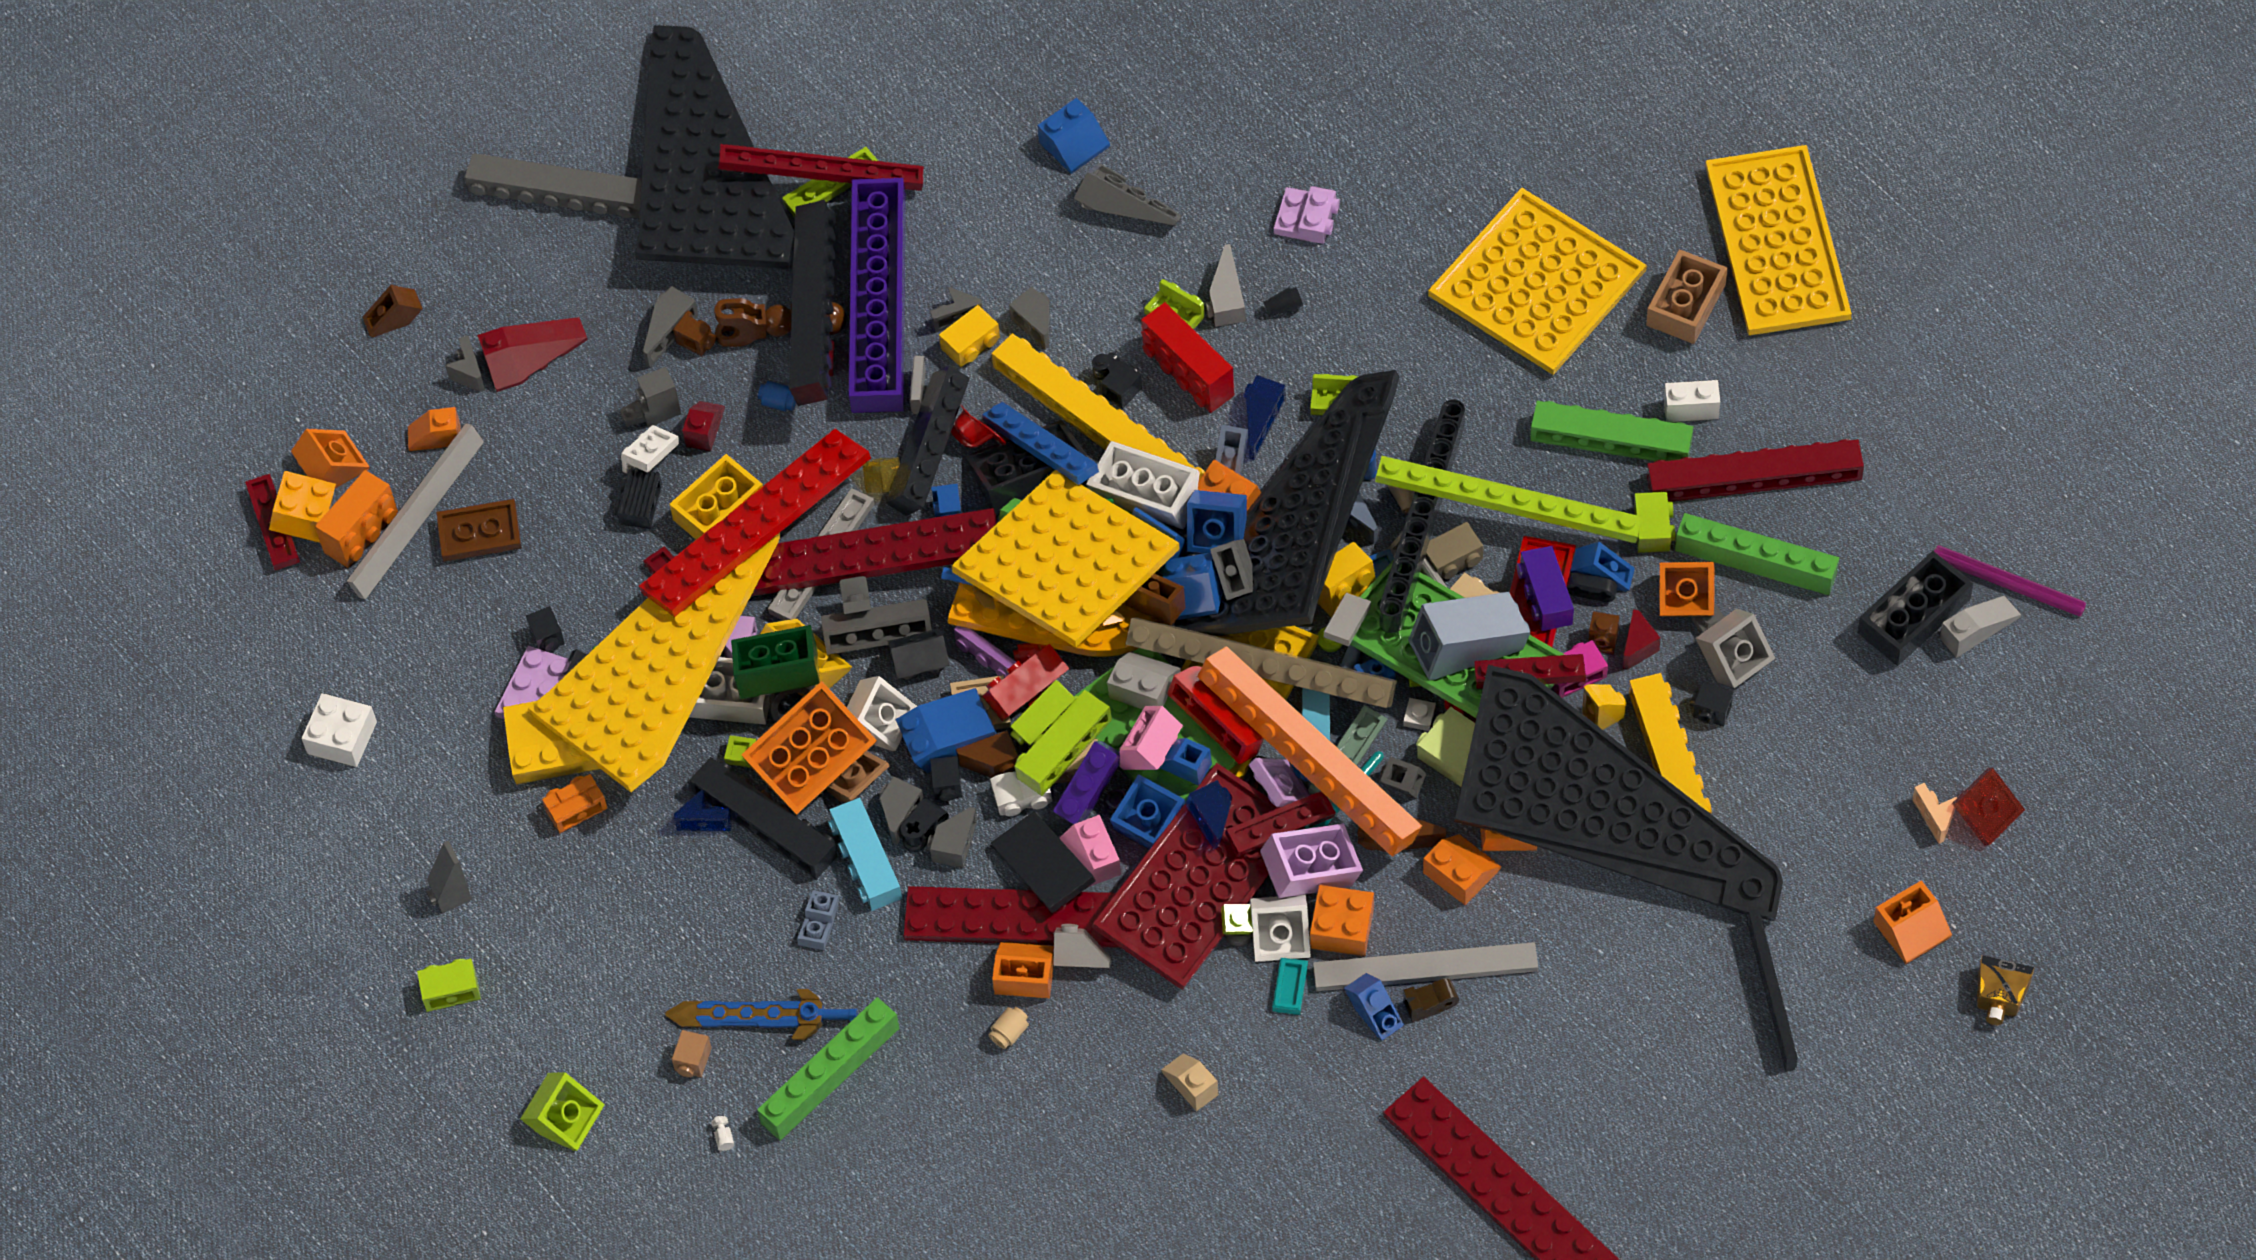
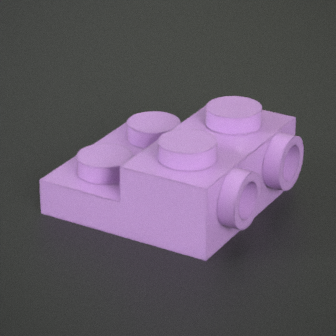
[1274,186,1340,244]

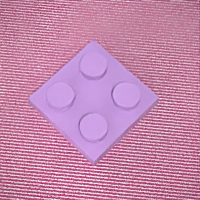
[1249,758,1310,807]

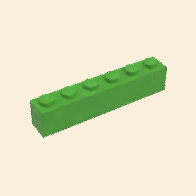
[1531,401,1694,461]
[1675,513,1839,595]
[757,997,900,1141]

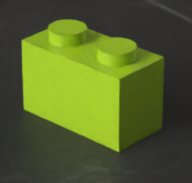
[1634,492,1676,553]
[417,958,481,1012]

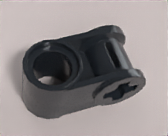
[901,798,949,852]

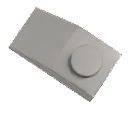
[1054,924,1111,968]

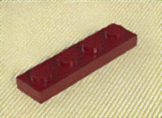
[245,473,300,571]
[1474,654,1586,689]
[1225,791,1336,857]

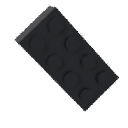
[1857,551,1973,666]

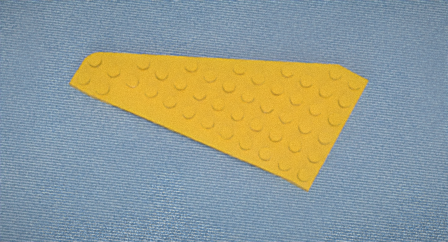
[528,533,780,792]

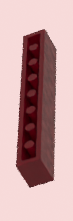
[1647,439,1864,502]

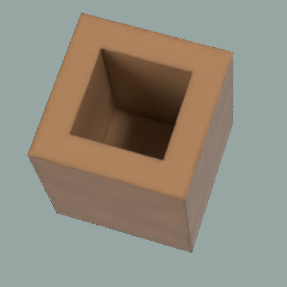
[672,1030,712,1077]

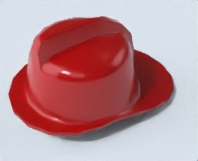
[951,405,1006,448]

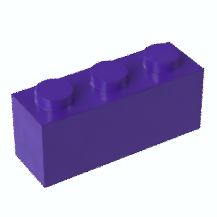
[1517,546,1574,631]
[1053,741,1120,824]

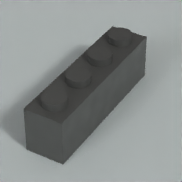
[821,599,932,655]

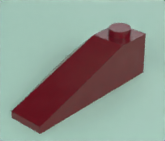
[477,317,588,392]

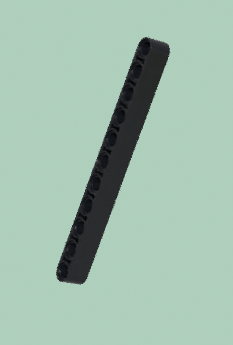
[1380,399,1465,633]

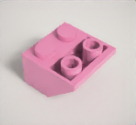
[1119,706,1183,770]

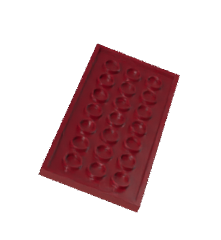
[1092,763,1280,990]

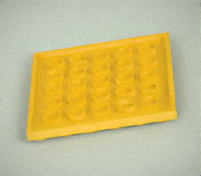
[1428,188,1647,375]
[952,470,1179,647]

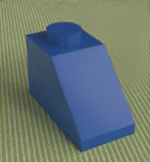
[1571,542,1635,592]

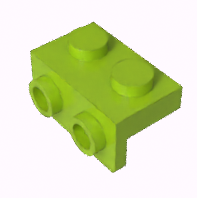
[1144,279,1204,329]
[1310,374,1359,415]

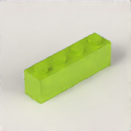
[1015,690,1112,796]

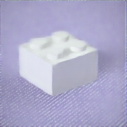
[302,693,377,767]

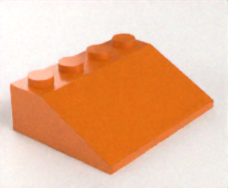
[741,681,877,815]

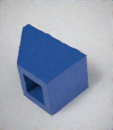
[1159,738,1212,786]
[1344,973,1404,1040]

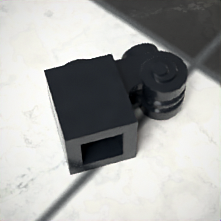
[1092,352,1142,410]

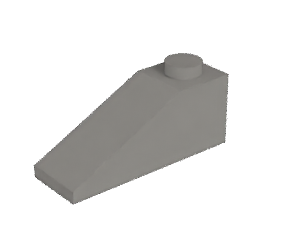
[1206,244,1246,327]
[1940,596,2021,658]

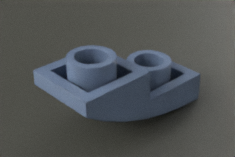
[798,890,839,950]

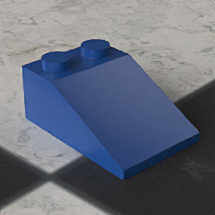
[895,688,996,773]

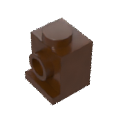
[673,311,716,356]
[1588,611,1620,655]

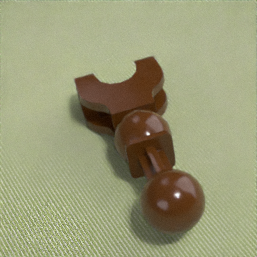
[714,298,847,347]

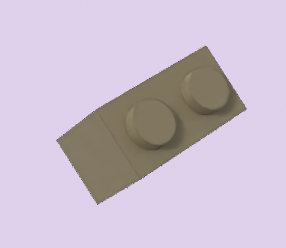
[1426,522,1483,580]

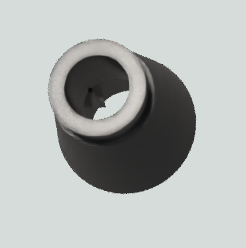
[1264,287,1304,316]

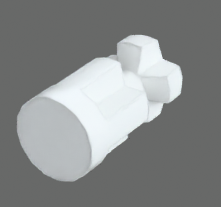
[711,1116,734,1151]

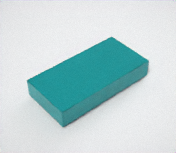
[1273,958,1308,1015]

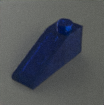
[1244,375,1286,460]

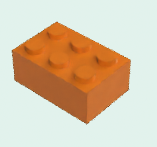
[315,470,398,568]

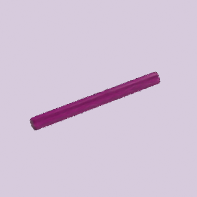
[1934,545,2086,616]

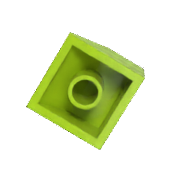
[520,1072,605,1151]

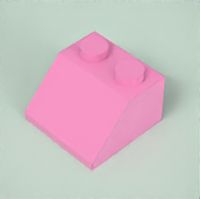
[1059,815,1121,887]

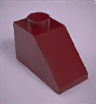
[682,401,725,452]

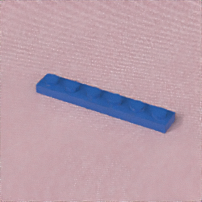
[982,402,1099,485]

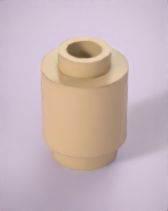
[988,1007,1029,1049]

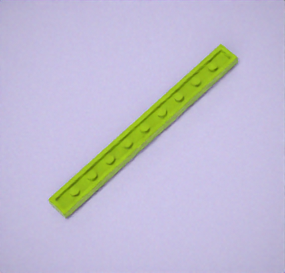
[1375,456,1642,543]

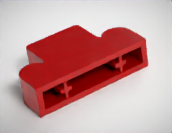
[1167,666,1264,765]

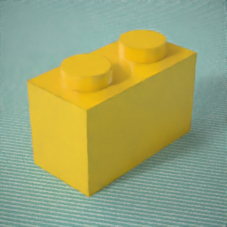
[939,305,1000,367]

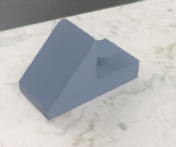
[1216,424,1248,475]

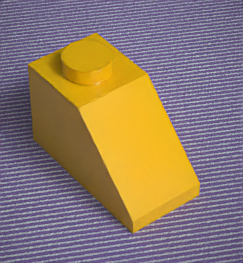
[1582,684,1626,730]

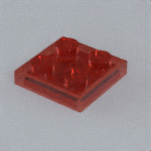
[1952,767,2025,846]

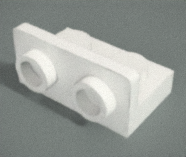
[621,425,679,474]

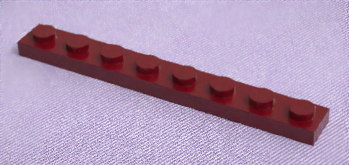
[718,144,924,191]

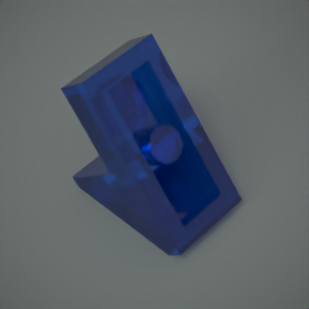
[674,790,732,831]

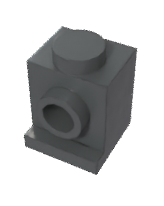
[1380,757,1426,799]

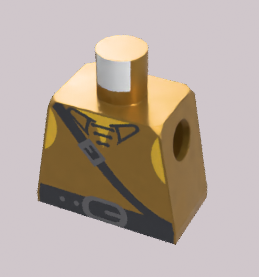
[1977,955,2035,1025]

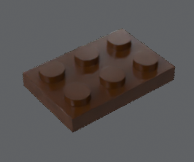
[436,499,522,562]

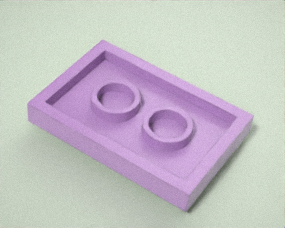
[495,646,568,719]

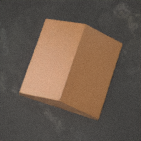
[826,751,889,802]

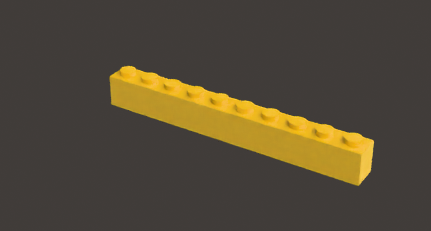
[991,333,1205,480]

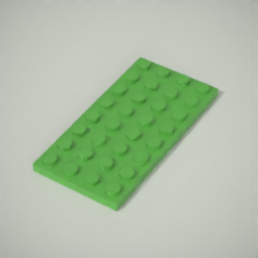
[1350,560,1564,718]

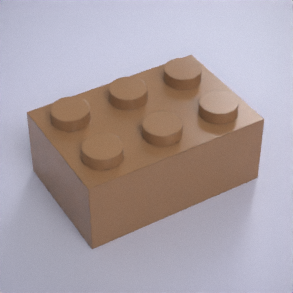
[1646,249,1727,344]

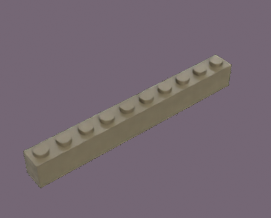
[1126,617,1397,708]

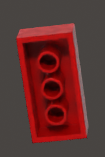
[1141,302,1235,413]

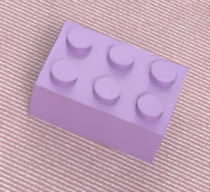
[1260,824,1363,898]

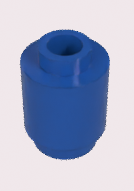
[758,380,796,412]

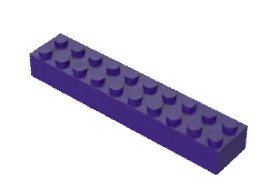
[849,178,906,413]

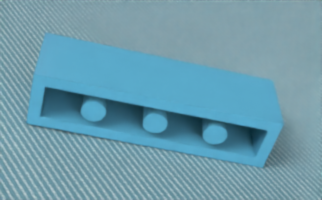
[828,798,902,911]

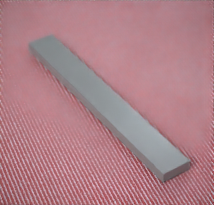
[347,424,484,599]
[1313,942,1538,992]

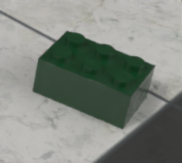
[731,625,820,699]

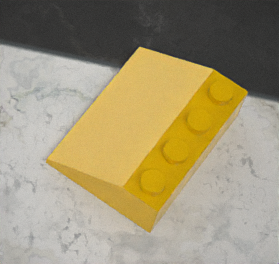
[503,701,600,784]

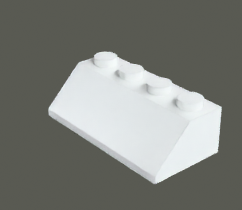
[1086,441,1200,529]

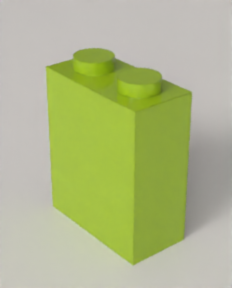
[1010,679,1076,746]

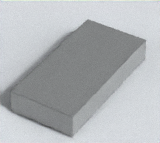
[910,356,926,414]
[1324,593,1371,646]

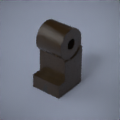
[1403,978,1460,1023]

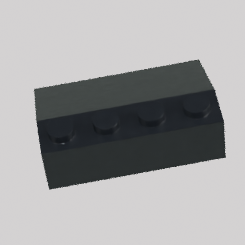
[965,420,1089,517]

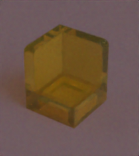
[862,457,900,493]

